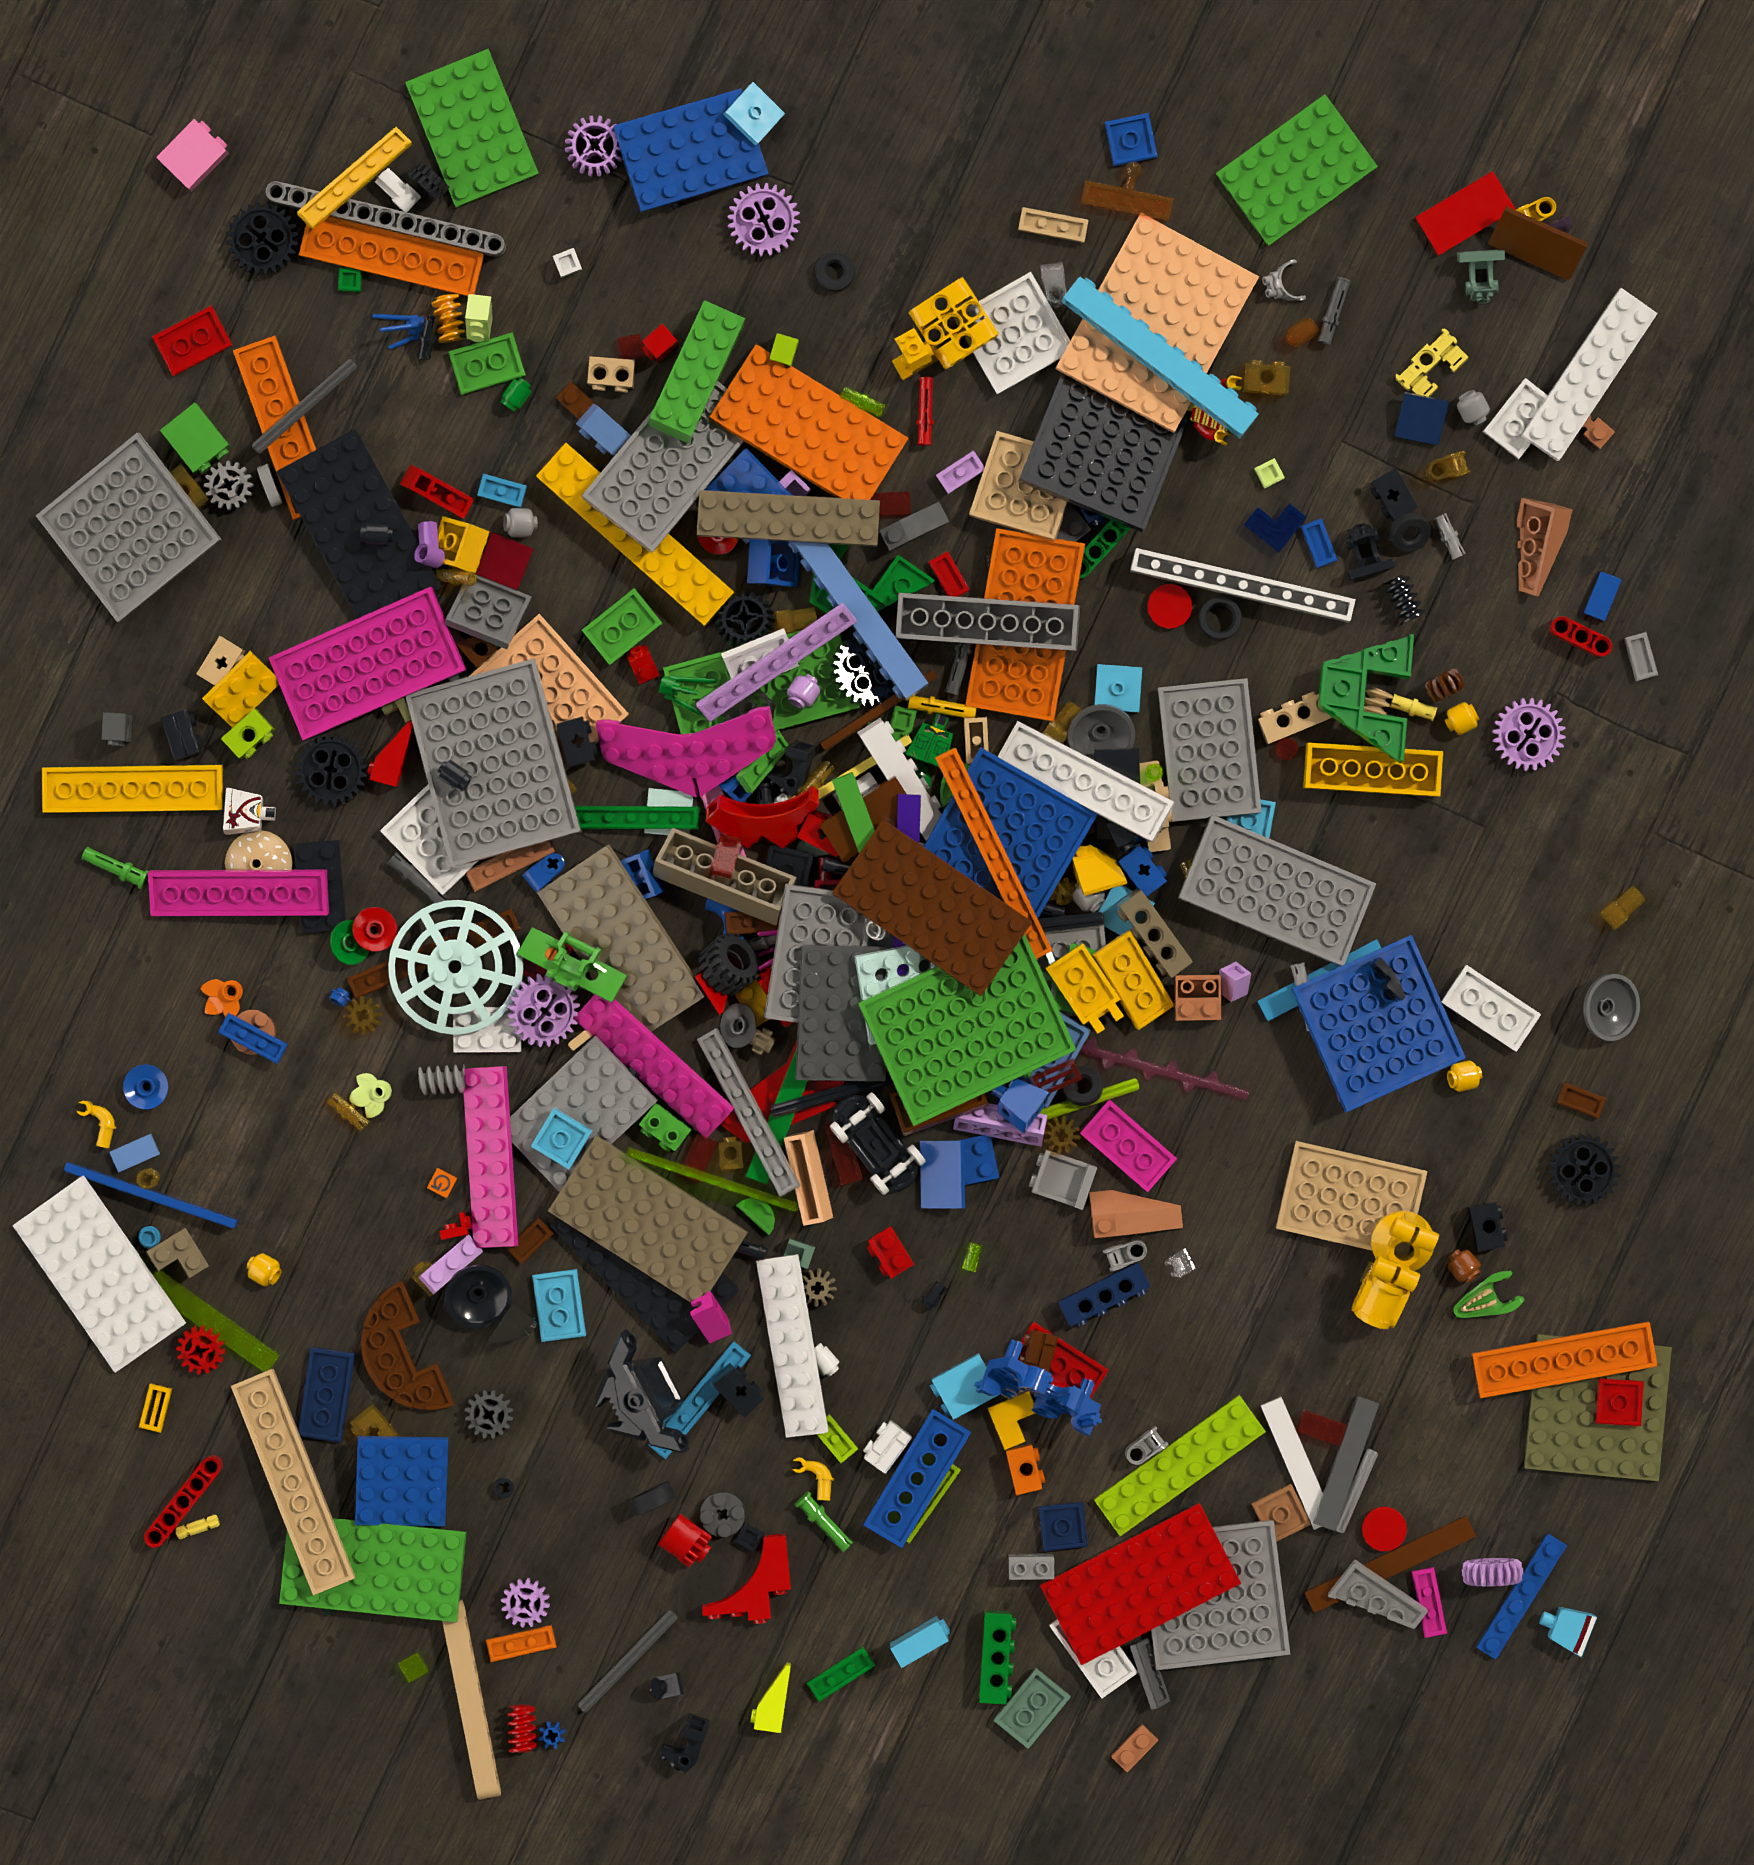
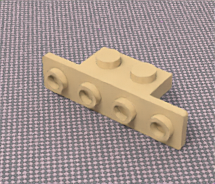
[1140,761,1173,852]

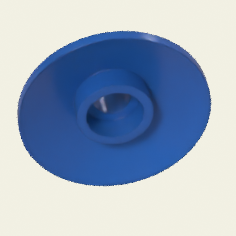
[123,1064,168,1109]

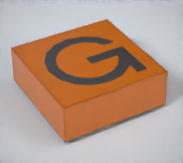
[427,1168,458,1198]

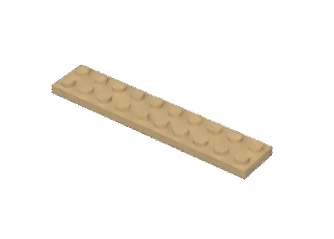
[231,1369,356,1595]

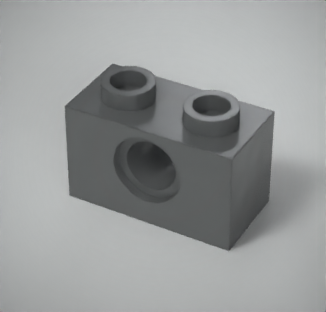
[102,712,132,746]

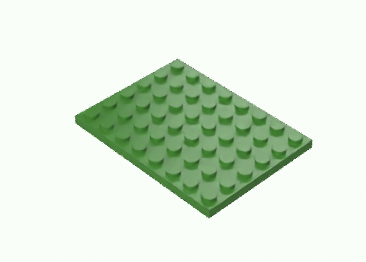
[858,934,1076,1126]

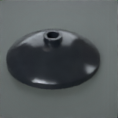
[445,1265,512,1329]

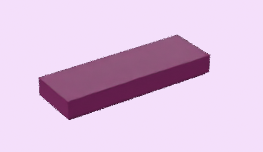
[1411,1567,1447,1638]

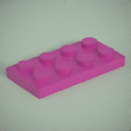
[1080,1099,1177,1192]

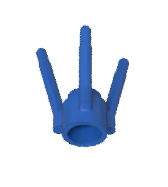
[372,314,424,350]

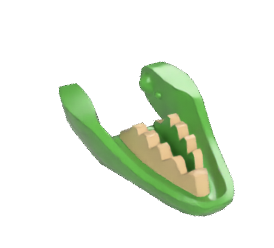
[1454,1270,1525,1318]

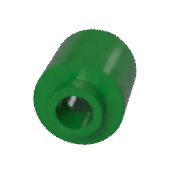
[501,377,532,412]

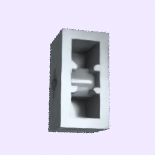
[1008,1554,1054,1580]

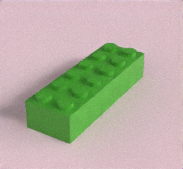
[648,300,745,444]

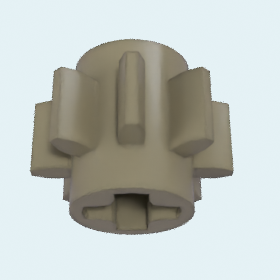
[749,1027,776,1055]

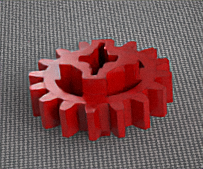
[176,1325,226,1375]

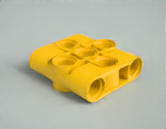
[909,277,999,370]

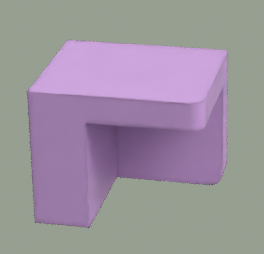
[779,470,811,496]
[1219,962,1251,1002]

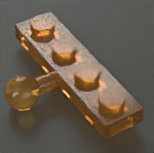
[1081,161,1173,222]

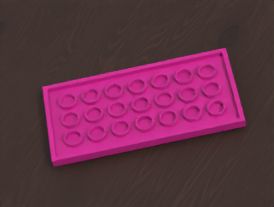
[269,587,466,740]

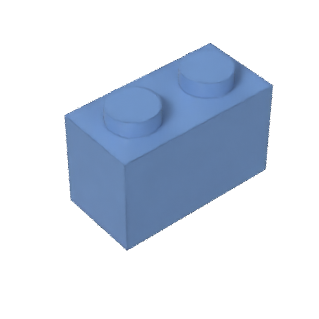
[576,403,631,456]

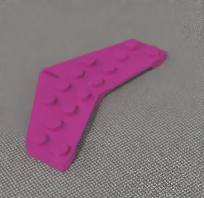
[596,706,776,797]

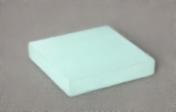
[644,788,693,835]

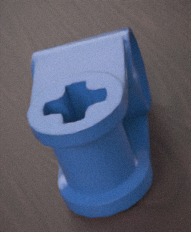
[522,853,565,893]

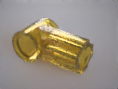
[772,607,817,634]
[1042,701,1082,744]
[1599,886,1646,930]

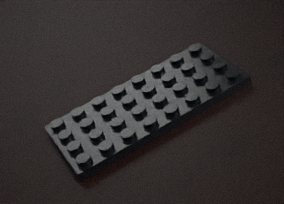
[276,429,442,619]
[550,1218,740,1353]

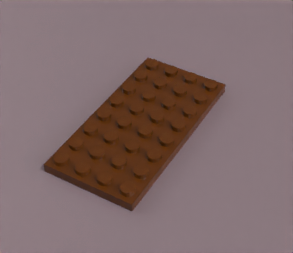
[832,819,1032,997]

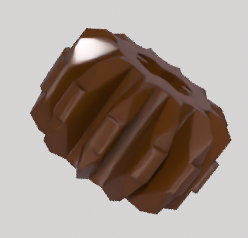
[1425,669,1465,702]

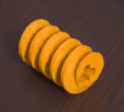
[431,294,465,343]

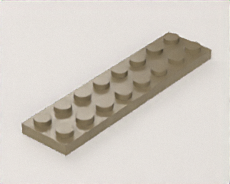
[697,490,880,547]

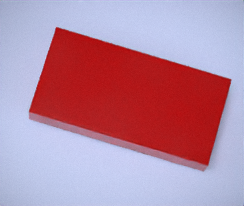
[928,551,970,597]

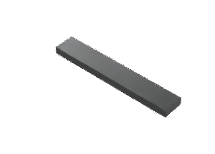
[1313,1396,1379,1531]

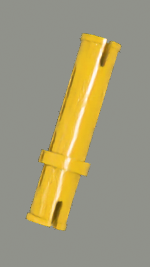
[908,696,976,718]

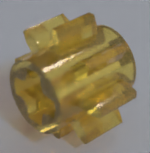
[1050,878,1076,905]

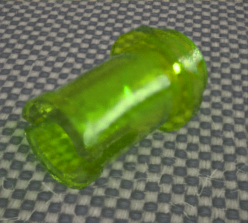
[1145,763,1163,781]
[962,1242,983,1272]

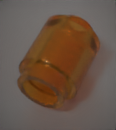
[1284,317,1319,348]

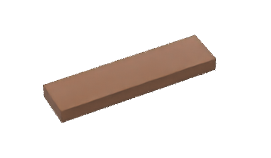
[466,841,555,892]

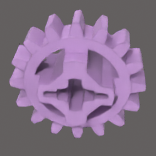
[501,1578,550,1627]

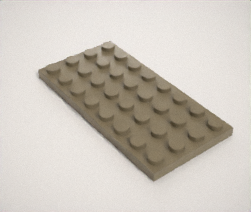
[537,845,707,1032]
[548,1135,748,1307]

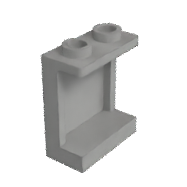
[1029,1149,1097,1210]

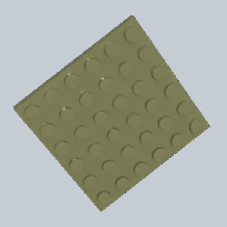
[1524,1334,1672,1481]

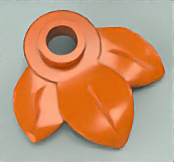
[201,979,243,1017]

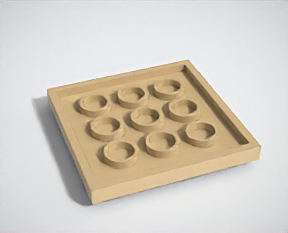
[969,431,1068,541]

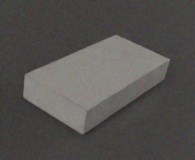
[1624,632,1658,681]

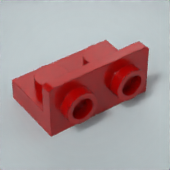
[867,1226,914,1279]

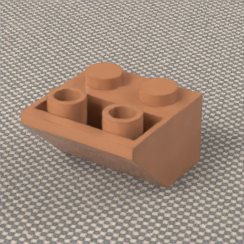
[1174,975,1221,1021]

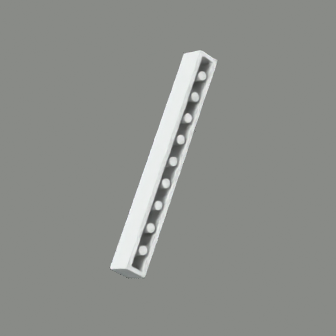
[1130,548,1356,623]

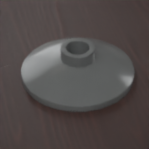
[720,1003,757,1048]

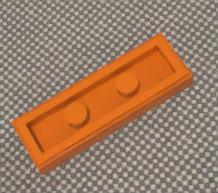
[486,1625,557,1662]

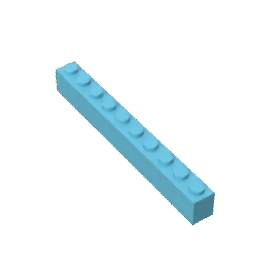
[1062,277,1258,439]

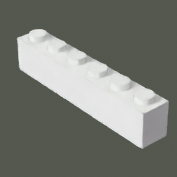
[857,718,942,841]

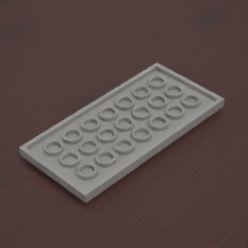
[581,382,744,553]
[1178,815,1376,966]

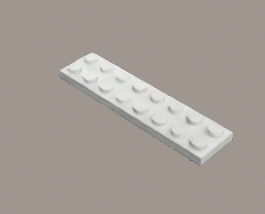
[1521,288,1658,461]
[998,721,1175,843]
[756,1254,828,1437]

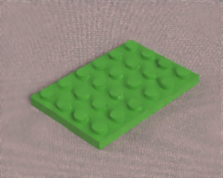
[405,49,539,208]
[1216,94,1378,247]

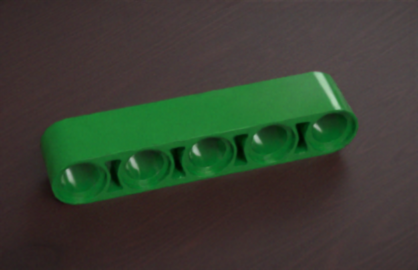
[1079,520,1131,580]

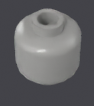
[1457,390,1490,425]
[504,508,538,537]
[1072,882,1105,913]

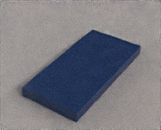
[298,1347,356,1442]

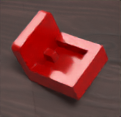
[626,645,660,684]

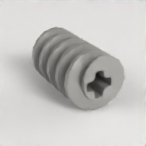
[418,1064,466,1095]

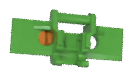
[517,927,627,1003]

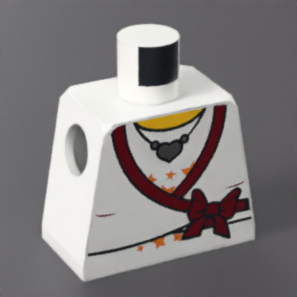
[223,788,276,835]

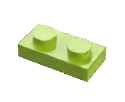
[817,1414,858,1463]

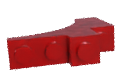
[706,786,819,848]
[702,1533,791,1624]

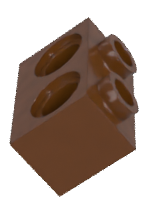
[450,628,498,668]

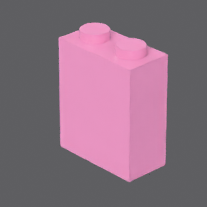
[157,119,229,192]

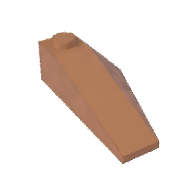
[1517,498,1573,596]
[1089,1190,1183,1238]

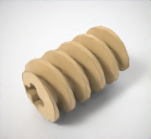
[1364,686,1393,715]

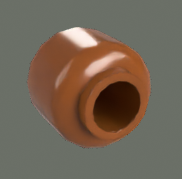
[1448,1249,1481,1283]

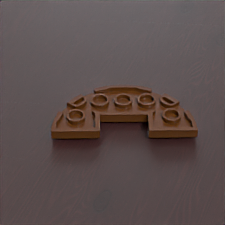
[361,1280,455,1410]

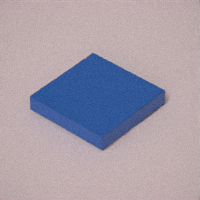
[1105,113,1158,167]

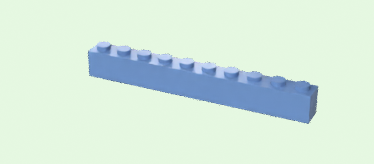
[787,542,928,701]

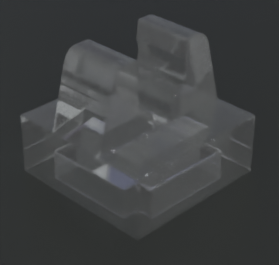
[1165,1248,1195,1278]

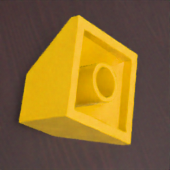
[1071,845,1127,896]

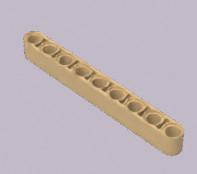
[442,1600,501,1800]

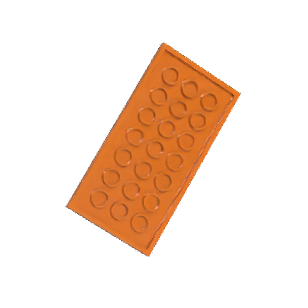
[709,345,909,500]
[965,528,1085,721]

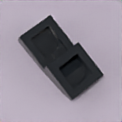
[1369,957,1405,1002]

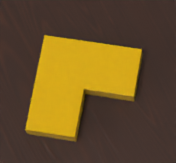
[988,1391,1035,1450]

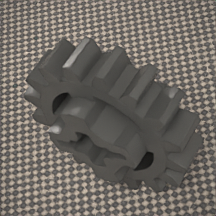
[465,1389,514,1439]

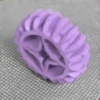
[565,116,623,177]
[1462,1558,1523,1587]

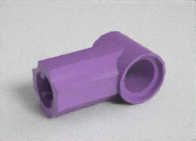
[415,521,445,568]

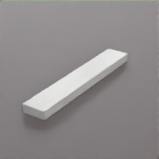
[1260,1397,1323,1530]

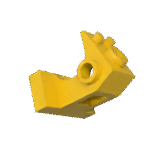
[892,328,939,380]

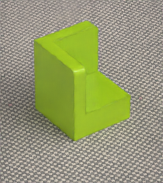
[770,333,799,367]

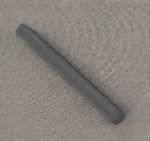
[252,359,357,454]
[578,1610,678,1713]

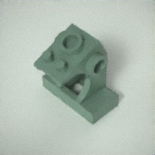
[1457,250,1505,304]

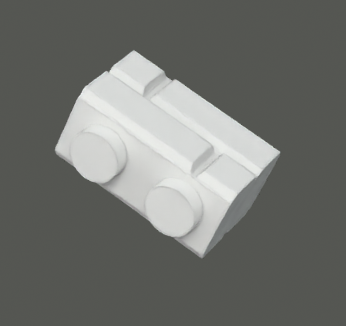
[863,1420,912,1474]

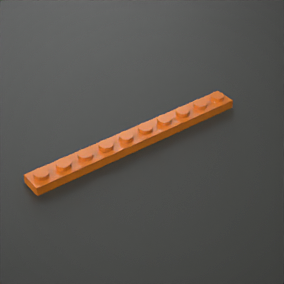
[935,748,1053,959]

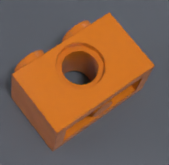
[1006,1443,1046,1495]

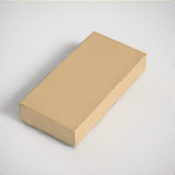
[568,1030,593,1051]

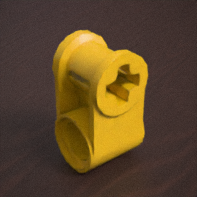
[1516,197,1556,222]

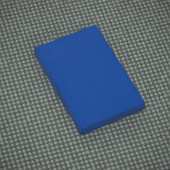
[920,1141,965,1208]

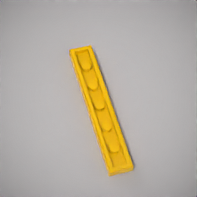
[297,127,412,230]

